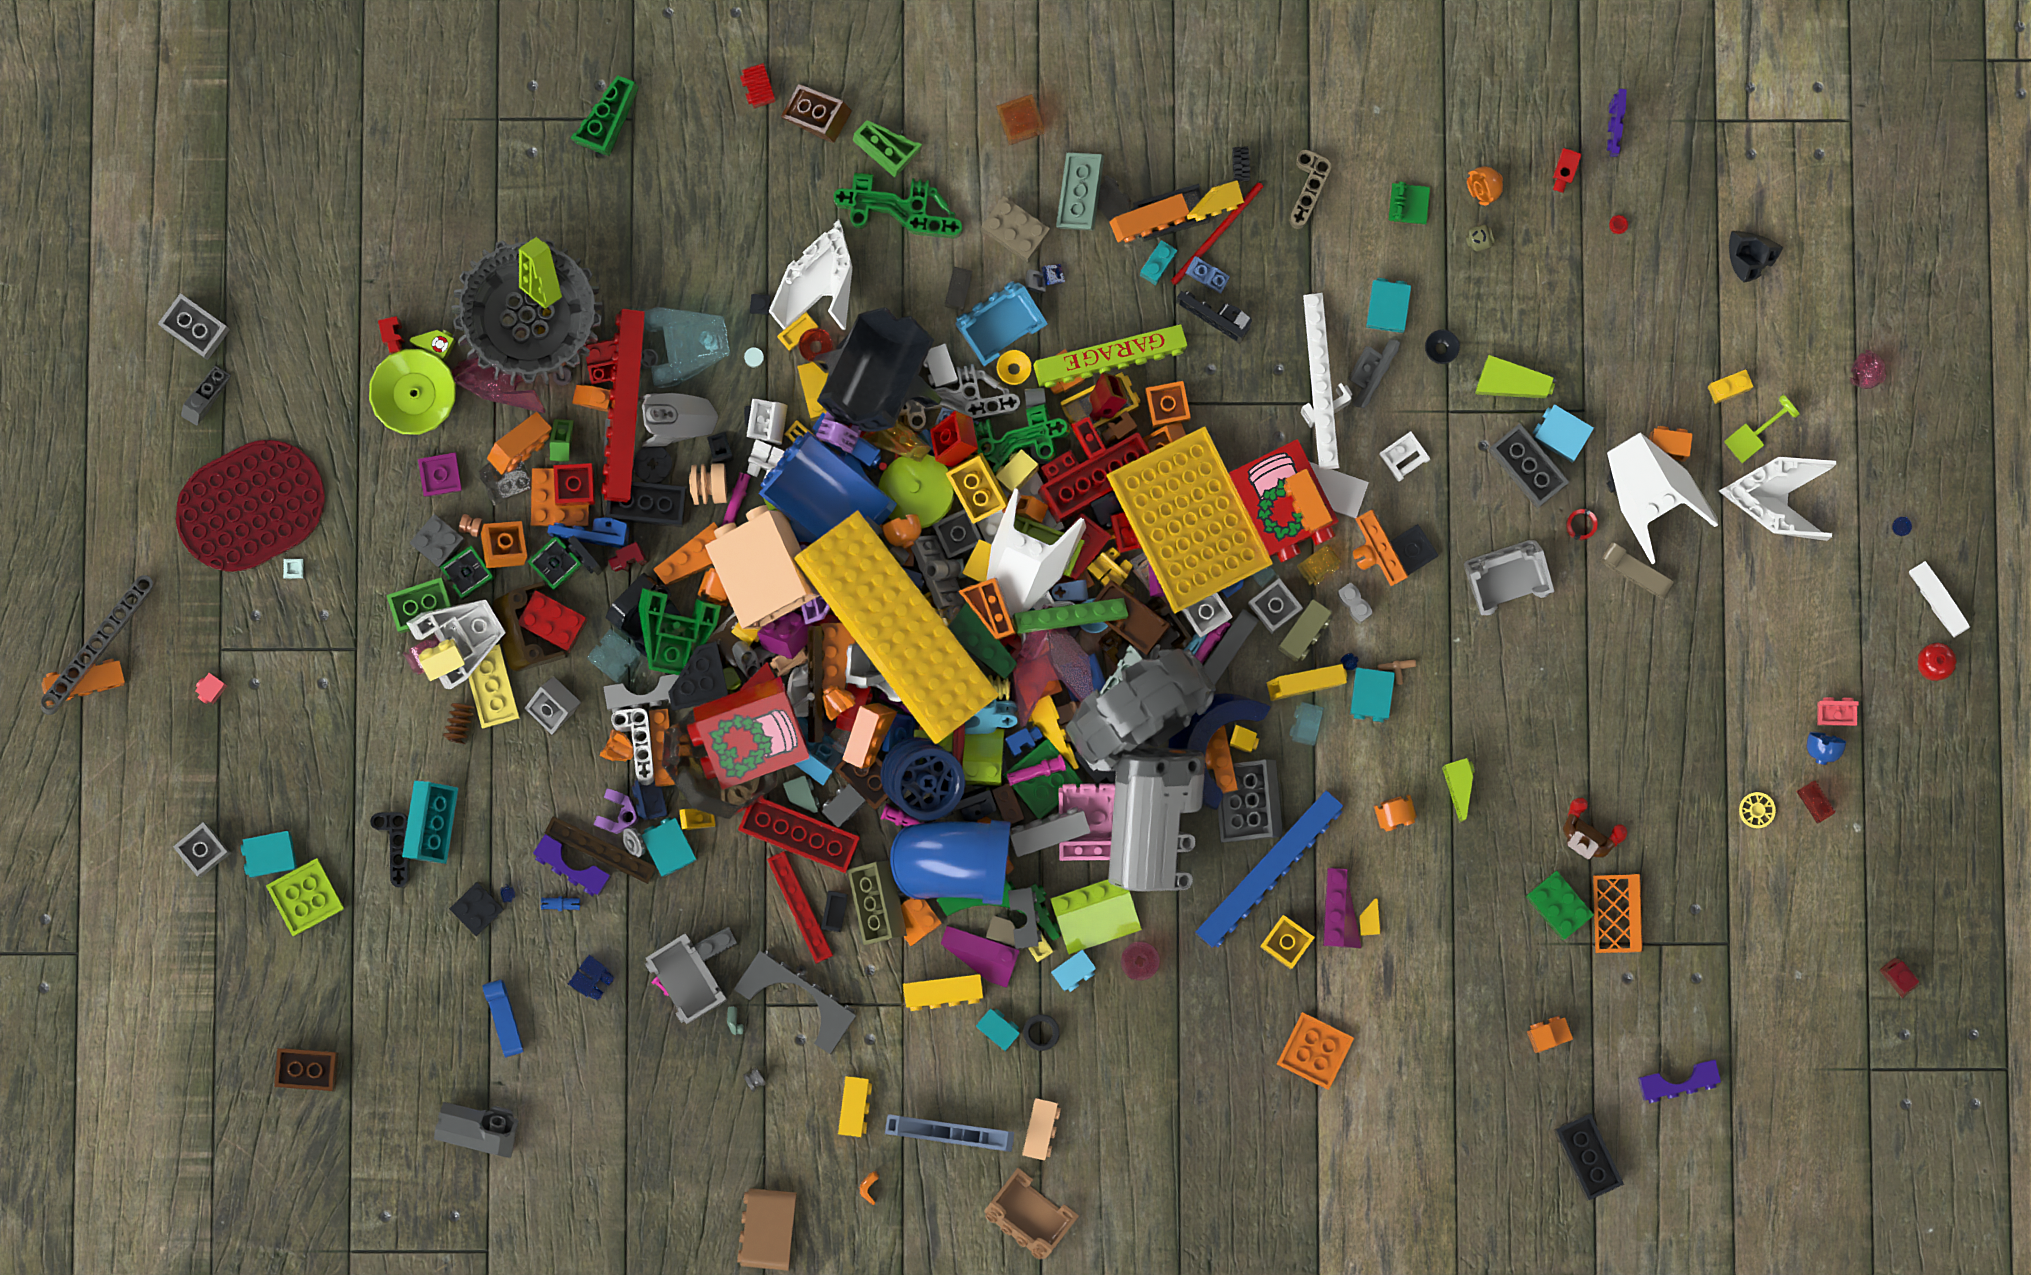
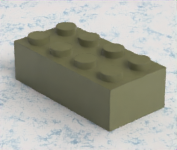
[848,860,907,945]

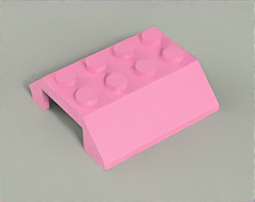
[1059,784,1115,861]

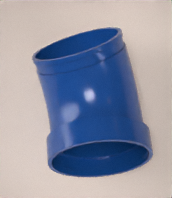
[890,820,1010,905]

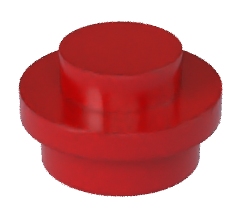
[1609,215,1628,234]

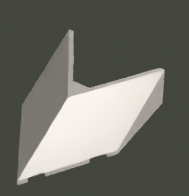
[769,220,852,330]
[1719,457,1836,541]

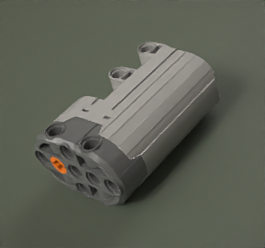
[1108,748,1205,891]

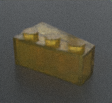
[862,418,931,463]

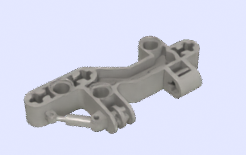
[899,364,1020,431]

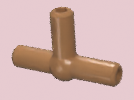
[1378,659,1416,685]

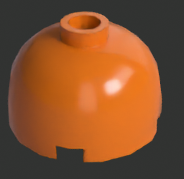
[1467,166,1503,206]
[882,514,921,549]

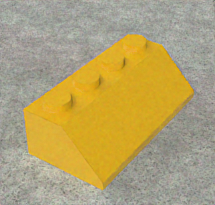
[903,974,983,1011]

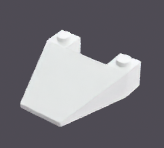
[407,600,505,689]

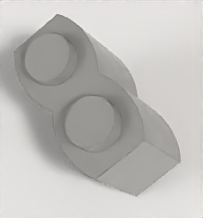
[1338,583,1372,624]

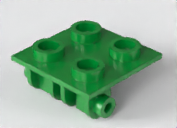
[1388,182,1430,225]

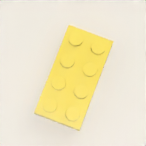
[468,644,520,729]

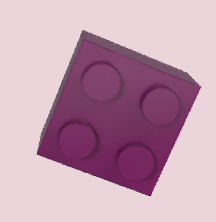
[757,612,812,659]

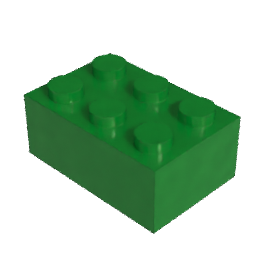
[1525,871,1594,941]

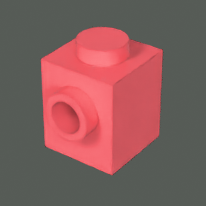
[196,673,227,704]

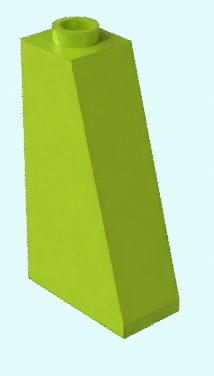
[1475,355,1555,398]

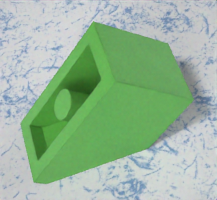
[550,419,574,462]

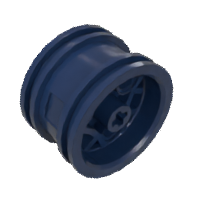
[881,737,965,820]

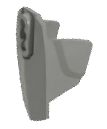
[638,393,718,447]

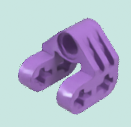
[816,412,862,454]
[594,788,639,834]

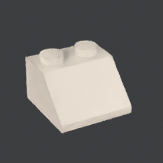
[1181,593,1233,638]

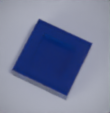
[1041,264,1065,286]

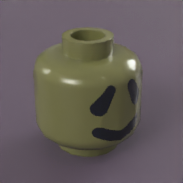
[1466,225,1495,252]

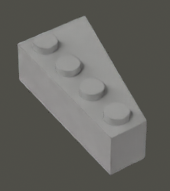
[1009,807,1091,857]

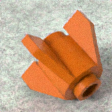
[822,685,855,720]
[599,729,634,762]

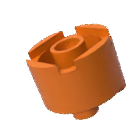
[698,568,732,607]
[1374,795,1417,832]

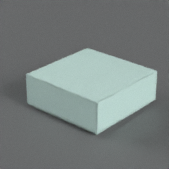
[284,559,304,579]

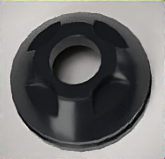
[1425,329,1460,364]

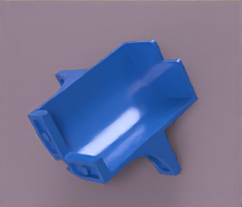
[758,431,897,543]

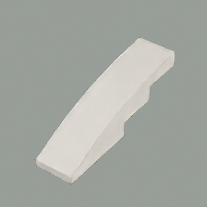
[1909,562,1970,638]

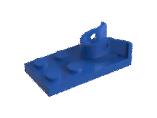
[548,518,630,549]

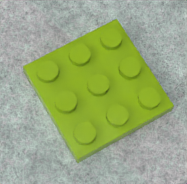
[266,858,344,937]

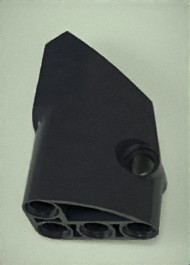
[605,572,682,675]

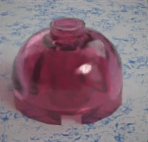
[1850,350,1886,389]

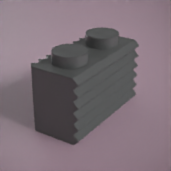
[695,927,738,962]

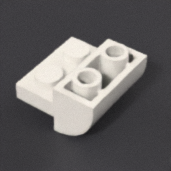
[747,399,787,445]

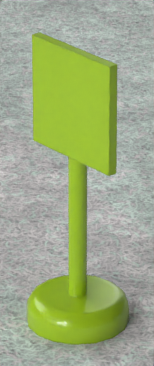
[1724,394,1800,463]

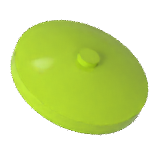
[878,453,955,528]

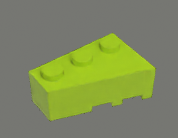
[519,237,562,308]

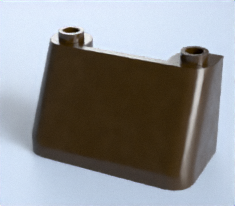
[1098,597,1192,668]

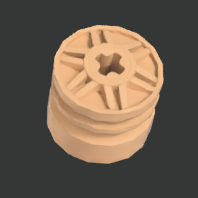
[689,463,727,505]

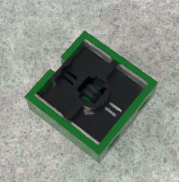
[527,536,583,591]
[440,546,494,600]

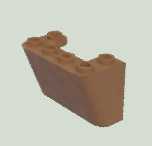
[985,1168,1079,1259]
[737,1188,797,1271]

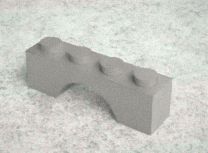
[604,674,679,713]

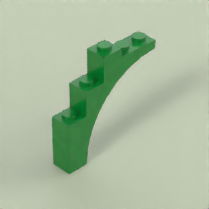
[937,879,1061,941]

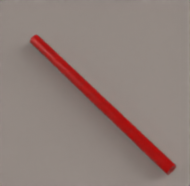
[1170,182,1264,285]

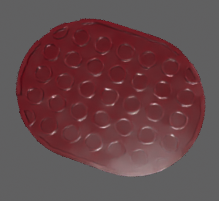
[176,440,325,572]

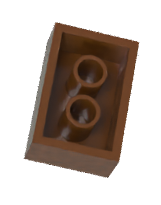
[834,757,889,811]
[274,1048,339,1091]

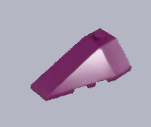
[940,926,1020,988]

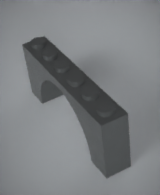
[734,950,856,1055]

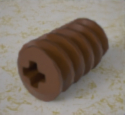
[443,703,475,745]

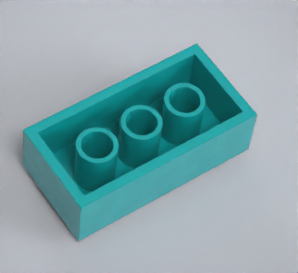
[402,781,458,864]

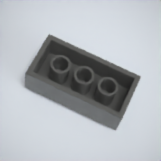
[1488,424,1569,509]

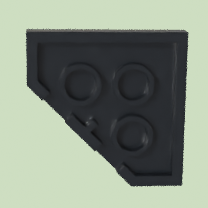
[668,642,728,711]

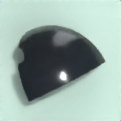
[1729,231,1783,282]

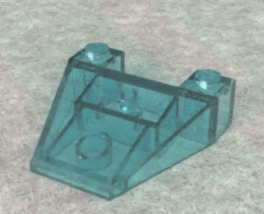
[644,307,730,388]

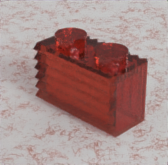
[1796,781,1836,824]

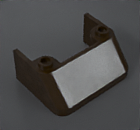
[492,581,567,672]

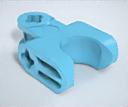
[965,699,1017,734]

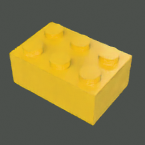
[946,453,1009,524]

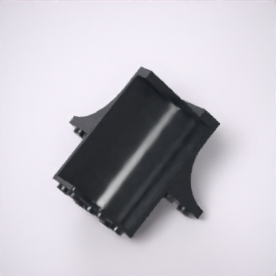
[813,307,942,432]

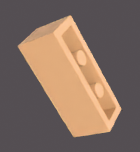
[1022,1098,1061,1160]

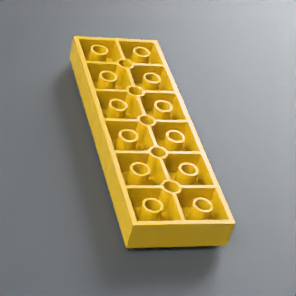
[794,510,1000,745]

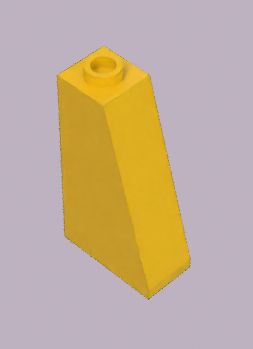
[1266,664,1347,701]

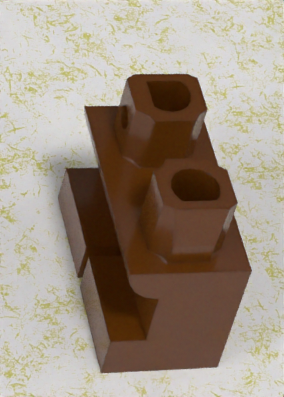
[1101,410,1138,445]

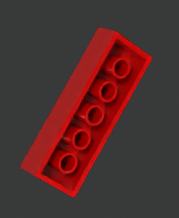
[1037,432,1151,524]
[738,794,861,874]

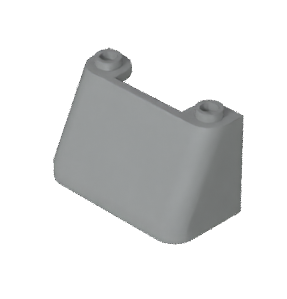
[1464,540,1554,615]
[645,933,727,1024]

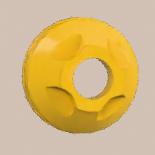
[997,350,1031,385]

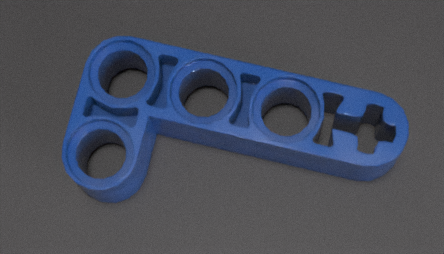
[482,979,524,1058]

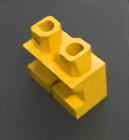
[1087,547,1133,587]

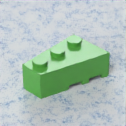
[853,120,922,177]

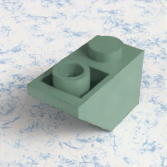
[783,776,821,814]

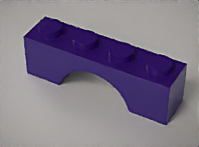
[533,834,611,897]
[1638,1060,1721,1103]

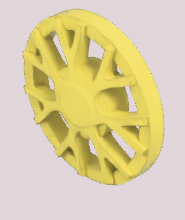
[1739,792,1776,828]

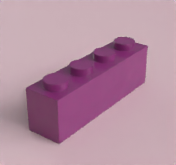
[1323,868,1361,949]

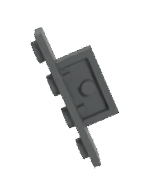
[1348,339,1401,408]

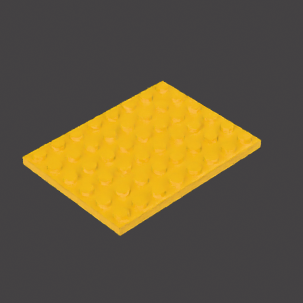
[1106,426,1273,613]

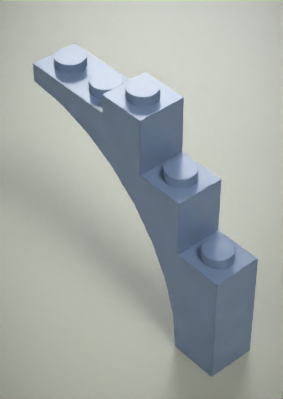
[885,1115,1014,1152]

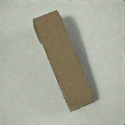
[1290,150,1331,229]
[1600,542,1674,599]

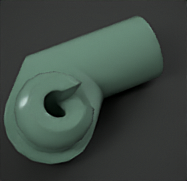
[727,1007,744,1035]

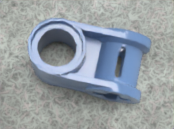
[1051,580,1089,602]

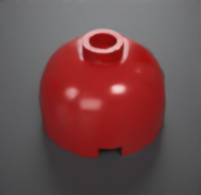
[1917,643,1957,681]

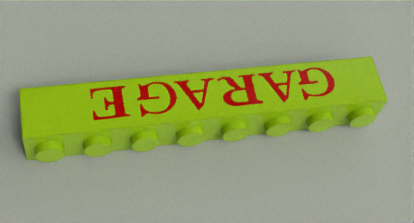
[1033,324,1187,388]

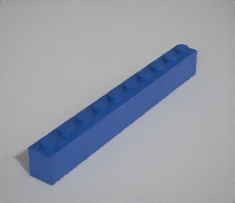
[1195,790,1343,948]

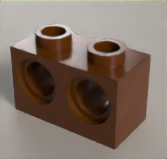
[992,783,1025,826]

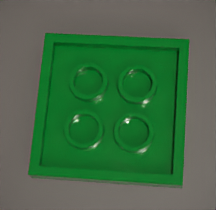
[1002,739,1084,819]

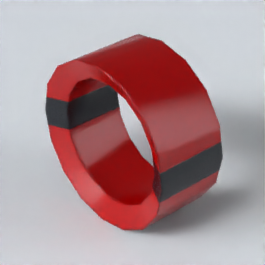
[1566,509,1598,541]

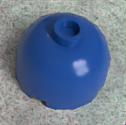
[1806,732,1846,765]

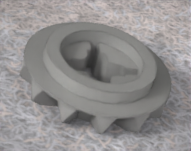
[623,827,645,857]

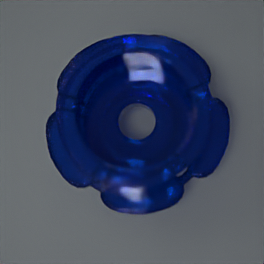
[1340,653,1359,671]
[500,884,515,903]

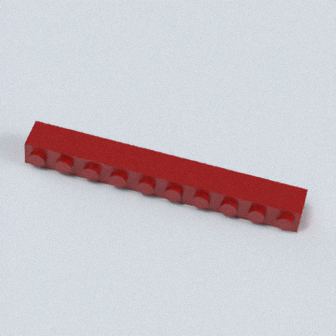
[601,309,645,502]

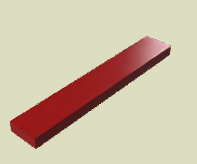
[767,851,834,964]

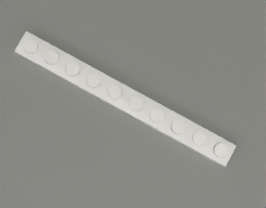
[1303,293,1339,470]

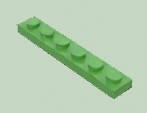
[1013,598,1128,634]

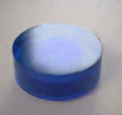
[1892,517,1912,537]

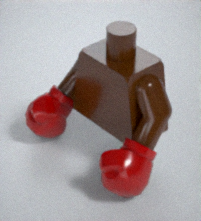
[1563,798,1628,860]

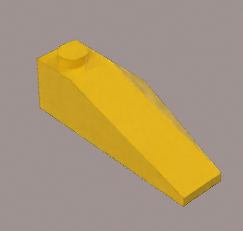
[1024,695,1079,771]

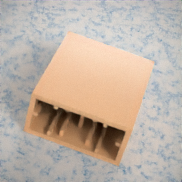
[705,505,820,629]

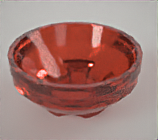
[798,328,833,363]

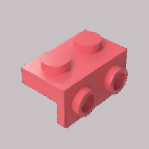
[1817,697,1859,726]

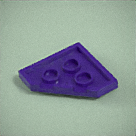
[1607,89,1627,157]

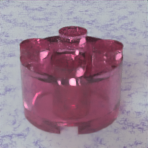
[403,635,440,675]
[1121,942,1160,981]

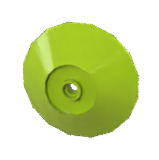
[369,349,456,435]

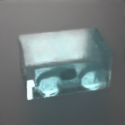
[1289,702,1324,746]

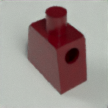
[1089,372,1127,421]
[1879,958,1919,999]

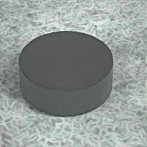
[553,366,572,386]

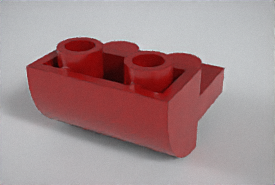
[585,338,616,384]
[1110,512,1142,553]

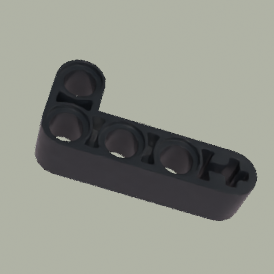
[370,812,410,888]

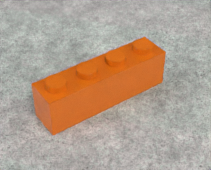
[1109,193,1190,243]

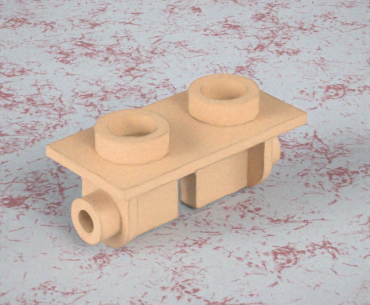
[769,647,808,677]

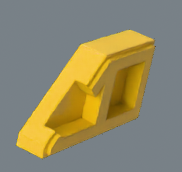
[1359,899,1380,936]

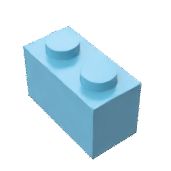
[1051,950,1096,992]

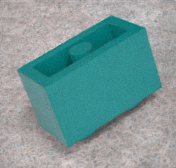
[1140,240,1177,286]
[976,1008,1020,1051]

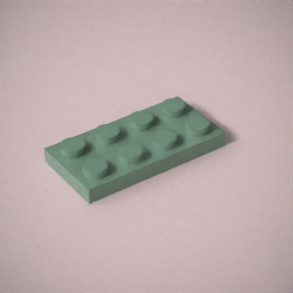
[1056,153,1104,231]

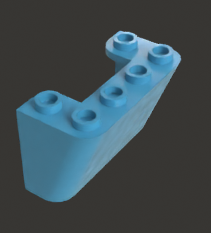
[955,281,1048,366]

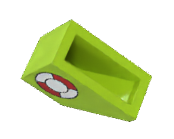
[410,330,456,362]

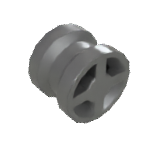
[743,1068,766,1092]

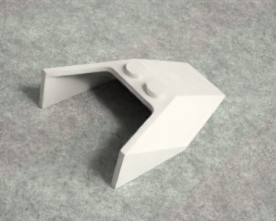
[1607,432,1718,564]
[986,488,1086,619]

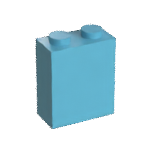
[1533,404,1594,463]

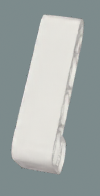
[611,708,655,785]

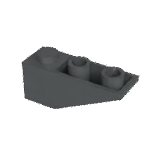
[181,366,231,426]

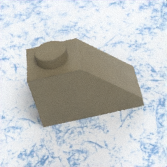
[986,913,1023,950]

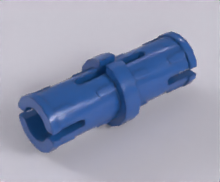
[541,896,580,911]

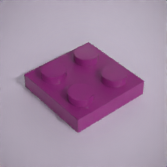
[418,453,462,497]

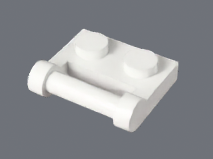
[1379,431,1430,482]

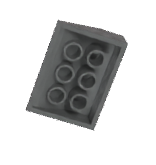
[1215,760,1283,843]

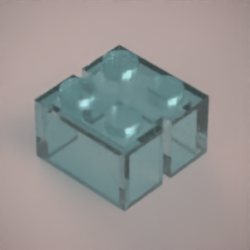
[586,629,642,684]

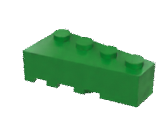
[570,75,639,156]

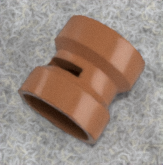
[459,514,483,537]

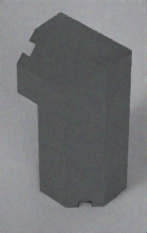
[434,1102,519,1158]

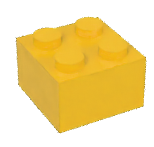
[1260,915,1315,969]

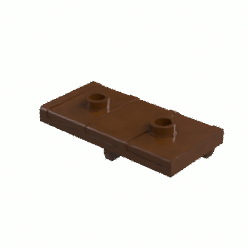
[1093,579,1171,656]

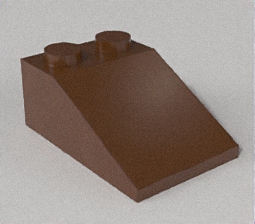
[781,84,852,143]

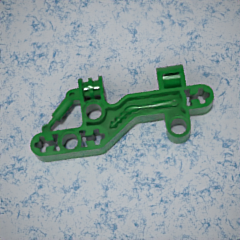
[833,172,962,238]
[948,404,1071,475]

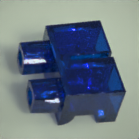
[568,954,615,1001]

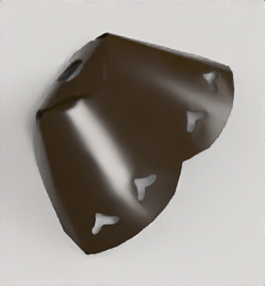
[706,616,759,669]

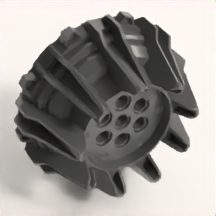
[452,237,602,386]

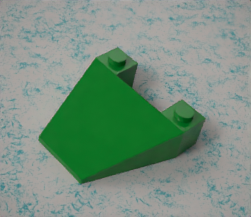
[638,588,721,675]

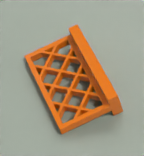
[1593,874,1643,953]

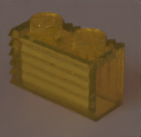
[1296,543,1341,586]

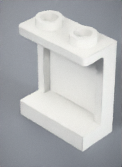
[1300,383,1352,428]

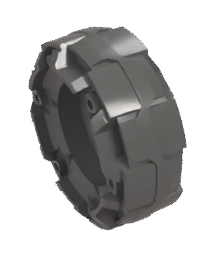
[1065,649,1217,772]

